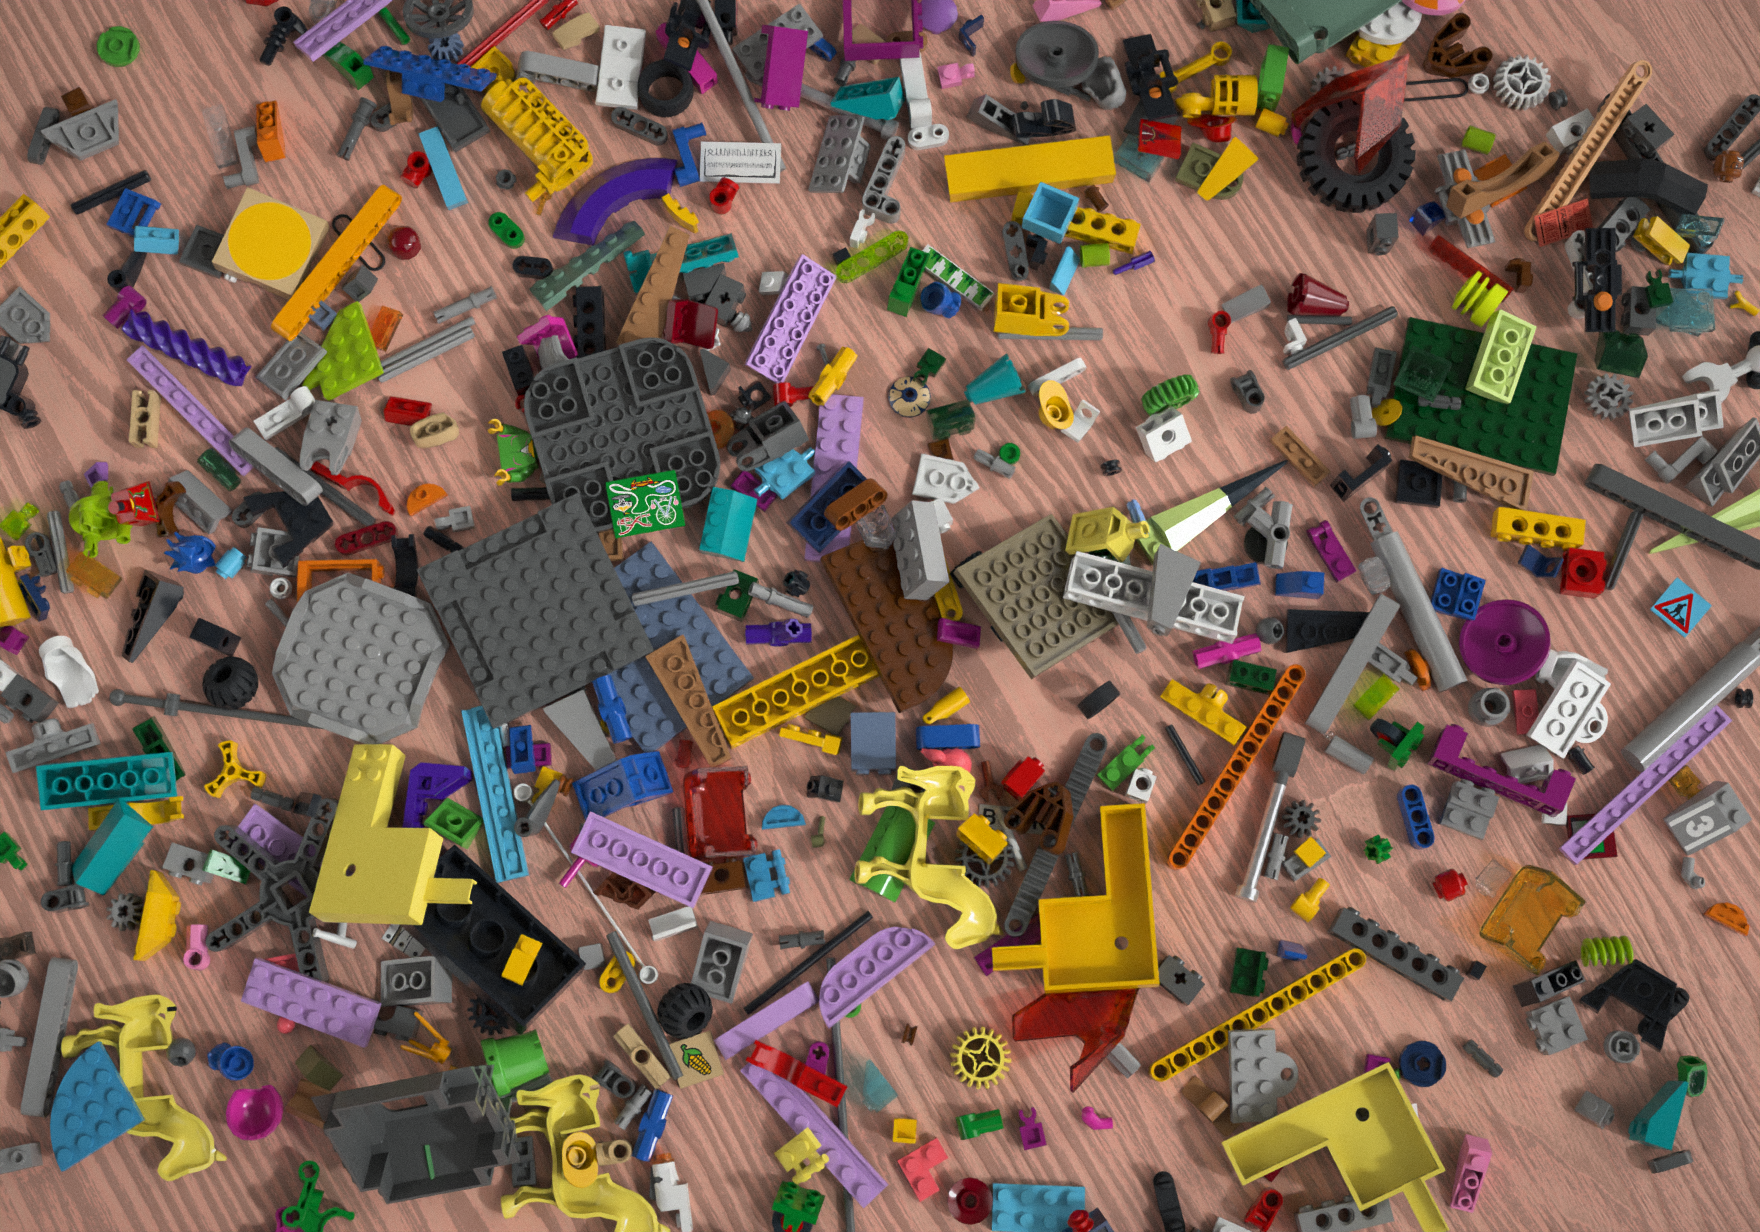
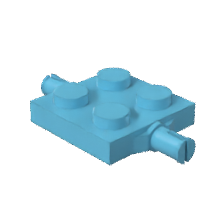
[1668,253,1743,300]
[754,447,815,500]

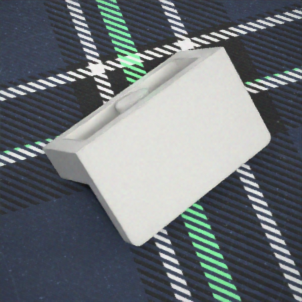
[1501,745,1554,784]
[648,906,698,942]

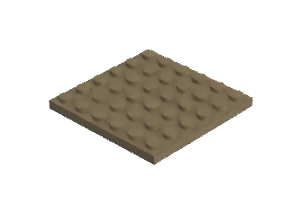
[953,514,1119,680]

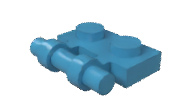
[743,849,790,902]

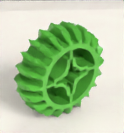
[1141,374,1200,416]

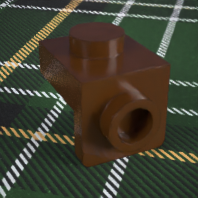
[1505,258,1533,293]

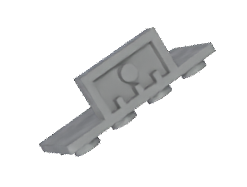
[733,4,823,82]
[808,115,871,193]

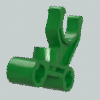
[282,1160,355,1232]

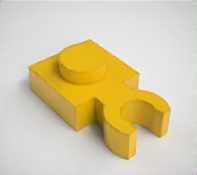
[532,766,563,804]

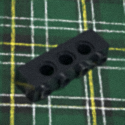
[573,286,606,359]

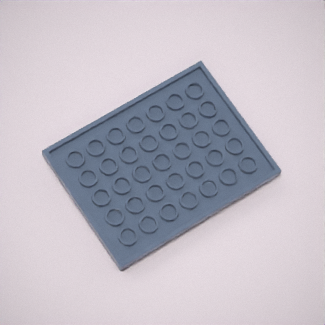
[606,541,754,753]

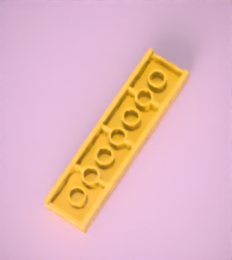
[944,135,1116,203]
[712,635,879,749]

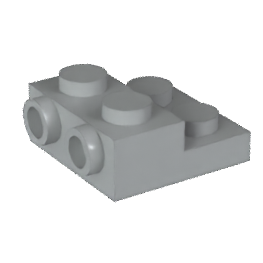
[247,527,299,578]
[1439,779,1500,840]
[1526,996,1588,1055]

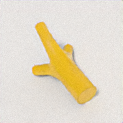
[1730,290,1760,317]

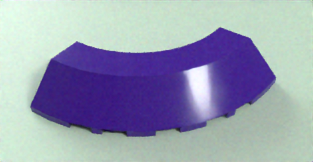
[553,158,678,246]

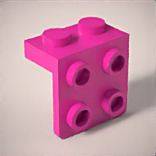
[517,315,577,359]

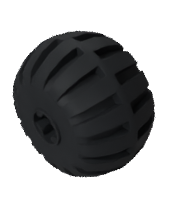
[202,656,258,710]
[657,983,713,1039]

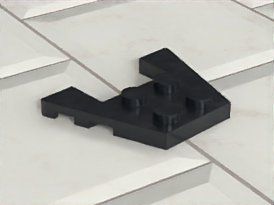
[243,491,333,568]
[1579,959,1677,1053]

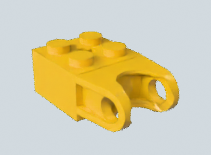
[993,283,1069,336]

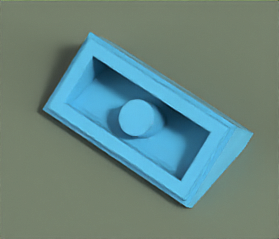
[134,226,179,255]
[1049,246,1080,295]

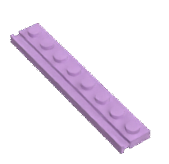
[294,0,393,62]
[740,1063,889,1208]

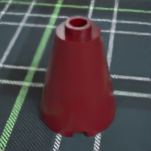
[1287,273,1349,316]

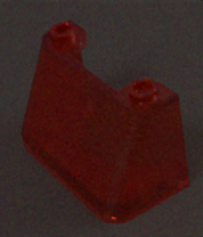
[683,766,758,861]

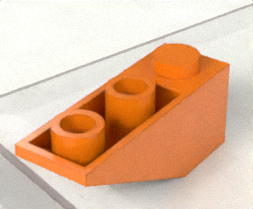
[256,100,286,162]

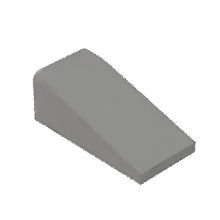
[1221,284,1271,324]

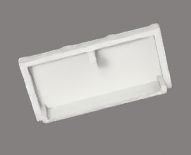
[595,25,646,110]

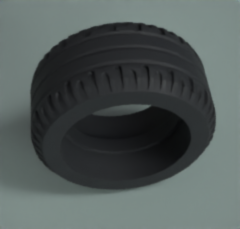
[638,59,694,118]

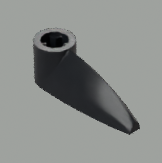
[107,250,147,293]

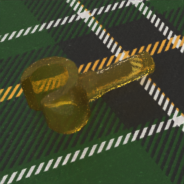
[536,193,553,216]

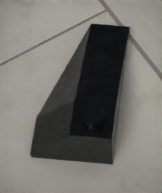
[122,569,184,663]

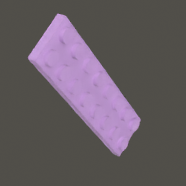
[804,394,864,562]

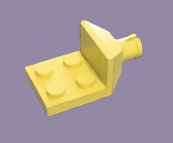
[1065,507,1150,562]

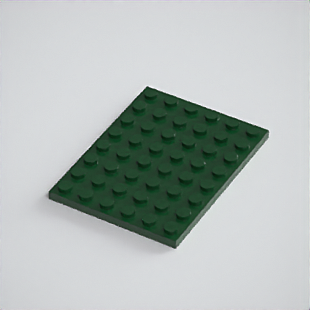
[1385,317,1578,476]

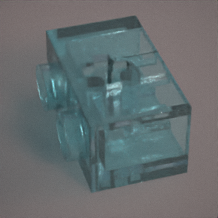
[1114,134,1164,183]

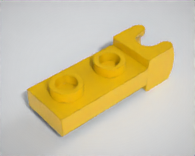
[779,724,843,755]

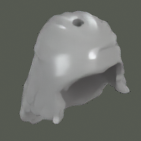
[1082,56,1126,110]

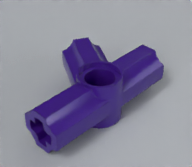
[745,619,812,647]

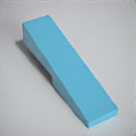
[418,126,468,210]

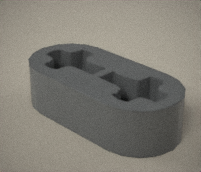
[371,102,397,132]
[232,492,266,528]
[1648,1149,1694,1174]

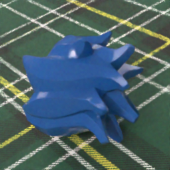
[164,532,216,574]

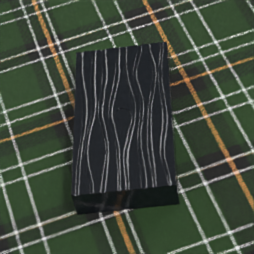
[399,844,586,1036]

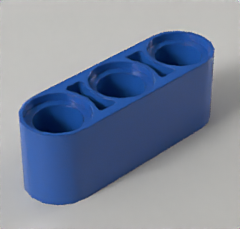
[916,724,980,751]
[1397,784,1435,850]

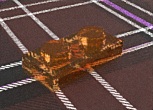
[370,305,404,352]

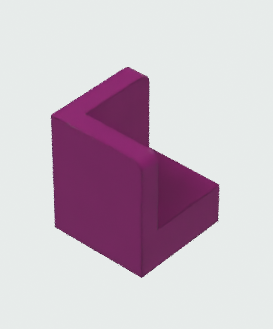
[0,626,29,655]

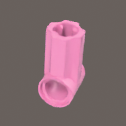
[183,924,210,971]

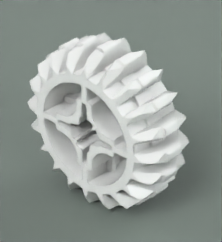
[1493,54,1551,111]

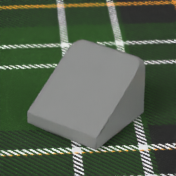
[578,943,606,970]

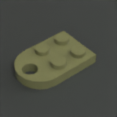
[1175,142,1244,200]

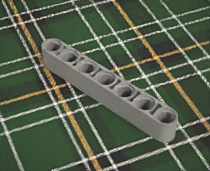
[1305,594,1401,735]
[21,957,78,1118]

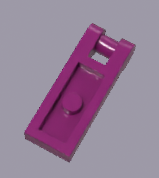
[1306,520,1357,583]

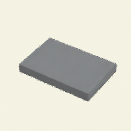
[255,332,327,400]

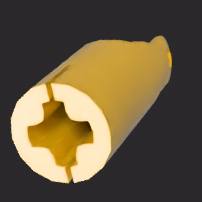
[922,686,970,724]

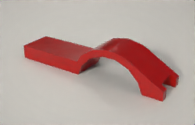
[310,461,396,516]
[745,1040,848,1107]

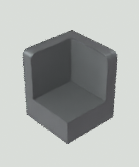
[342,264,378,302]

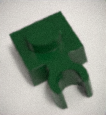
[1645,269,1674,309]
[913,348,947,387]

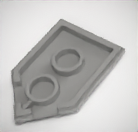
[0,286,50,344]

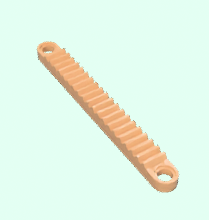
[1524,60,1652,242]

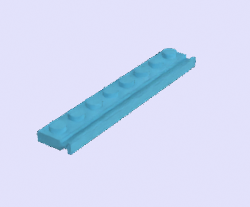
[461,706,529,883]

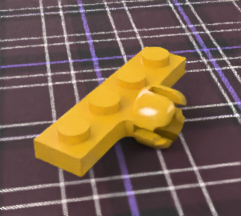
[1160,679,1247,746]

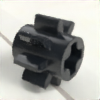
[783,569,810,597]

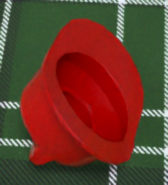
[1187,114,1237,143]

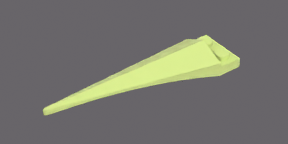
[1649,489,1760,554]

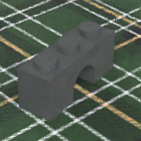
[369,998,423,1041]

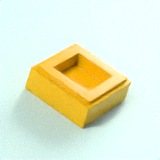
[1293,837,1326,868]

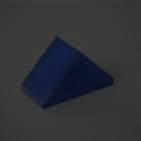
[1409,201,1446,236]

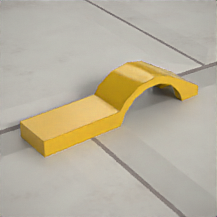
[88,796,184,831]

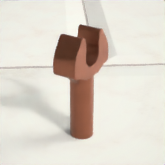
[980,760,1003,803]

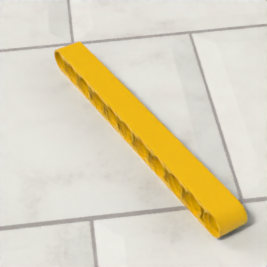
[1148,949,1366,1082]

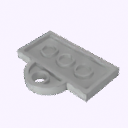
[1228,1028,1298,1123]

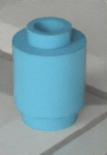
[215,547,247,579]

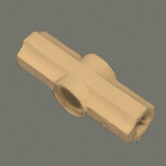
[613,1023,672,1089]

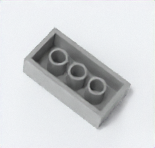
[890,500,949,600]

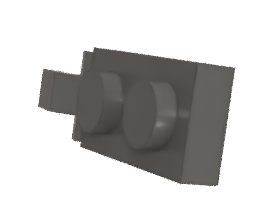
[1367,347,1397,408]

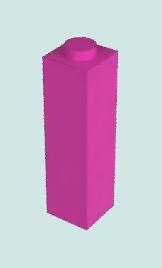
[655,22,718,94]

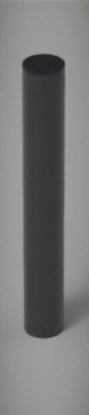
[1165,724,1206,786]

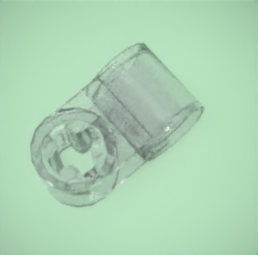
[309,0,337,25]

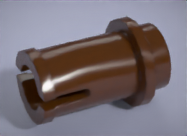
[1084,185,1109,213]

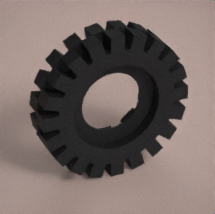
[1296,94,1416,213]

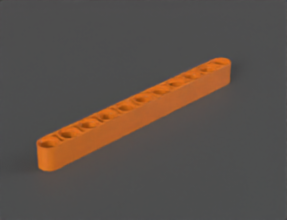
[1167,664,1306,870]

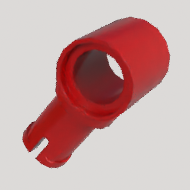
[1208,311,1231,354]
[772,382,814,407]

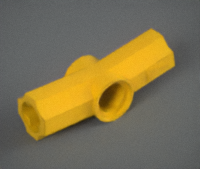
[808,346,858,406]

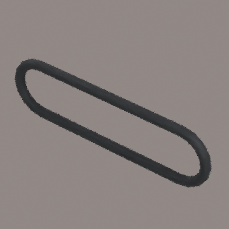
[1397,78,1468,102]
[332,214,385,271]

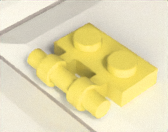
[774,1127,829,1185]

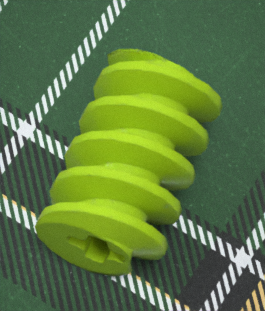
[1581,935,1634,967]

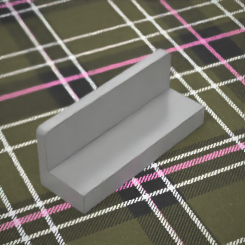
[168,470,232,534]

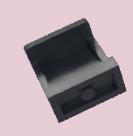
[1330,444,1392,502]

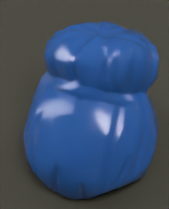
[920,282,961,319]
[207,1042,254,1081]

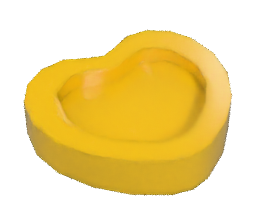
[1010,63,1025,84]

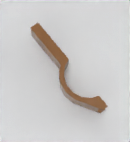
[385,69,413,125]

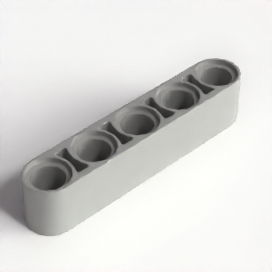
[229,427,323,506]

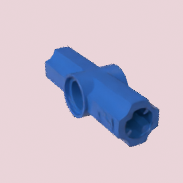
[592,675,632,744]
[631,1089,674,1162]

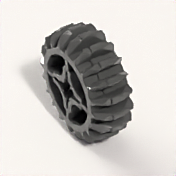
[955,828,1015,888]

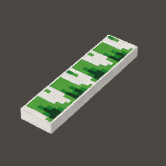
[922,244,995,311]

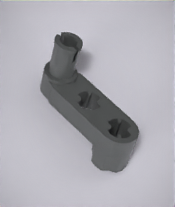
[1002,221,1029,282]

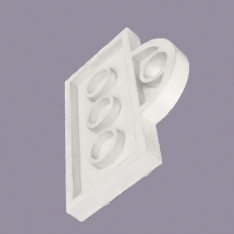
[1526,660,1611,759]

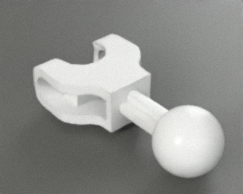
[1682,345,1760,403]

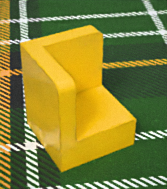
[892,1118,917,1144]

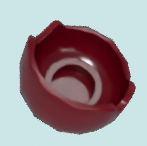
[388,226,421,260]

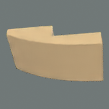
[552,12,600,50]

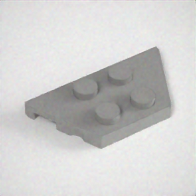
[41,99,119,161]

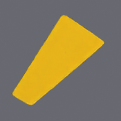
[1197,137,1258,201]

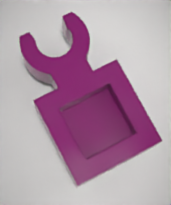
[1019,1107,1047,1150]

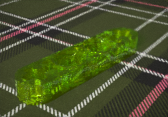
[836,231,909,283]

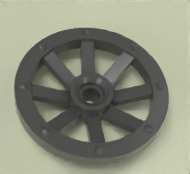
[403,0,474,39]

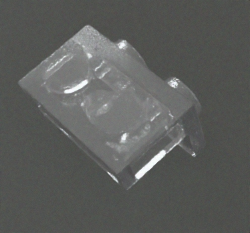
[855,505,897,549]

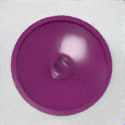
[1459,599,1551,685]

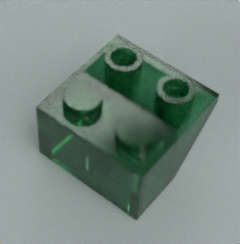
[1594,330,1648,378]
[926,399,976,441]

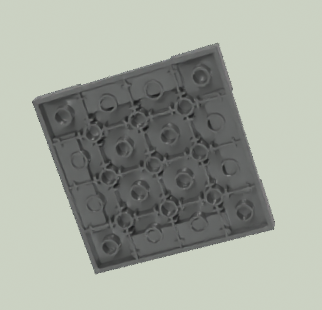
[416,493,654,729]

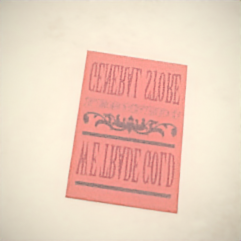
[1534,198,1593,247]

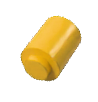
[1255,108,1289,137]

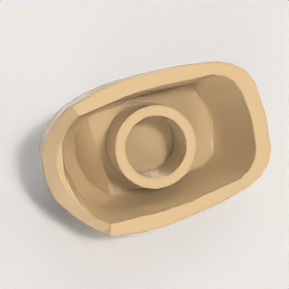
[410,412,459,449]

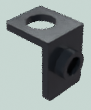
[738,382,771,412]

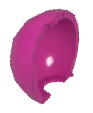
[226,1085,284,1140]

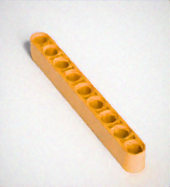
[271,184,402,341]

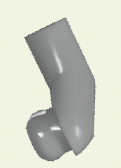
[1681,857,1705,889]

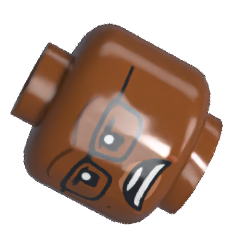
[1713,150,1744,183]

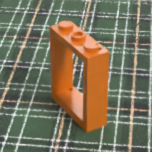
[297,559,385,603]

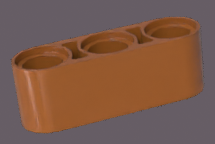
[824,478,888,531]

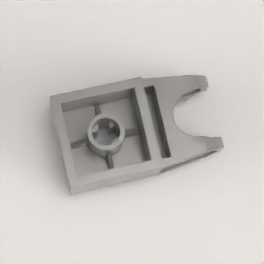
[300,400,362,475]

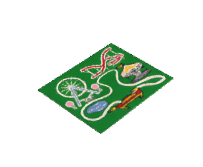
[605,470,685,538]

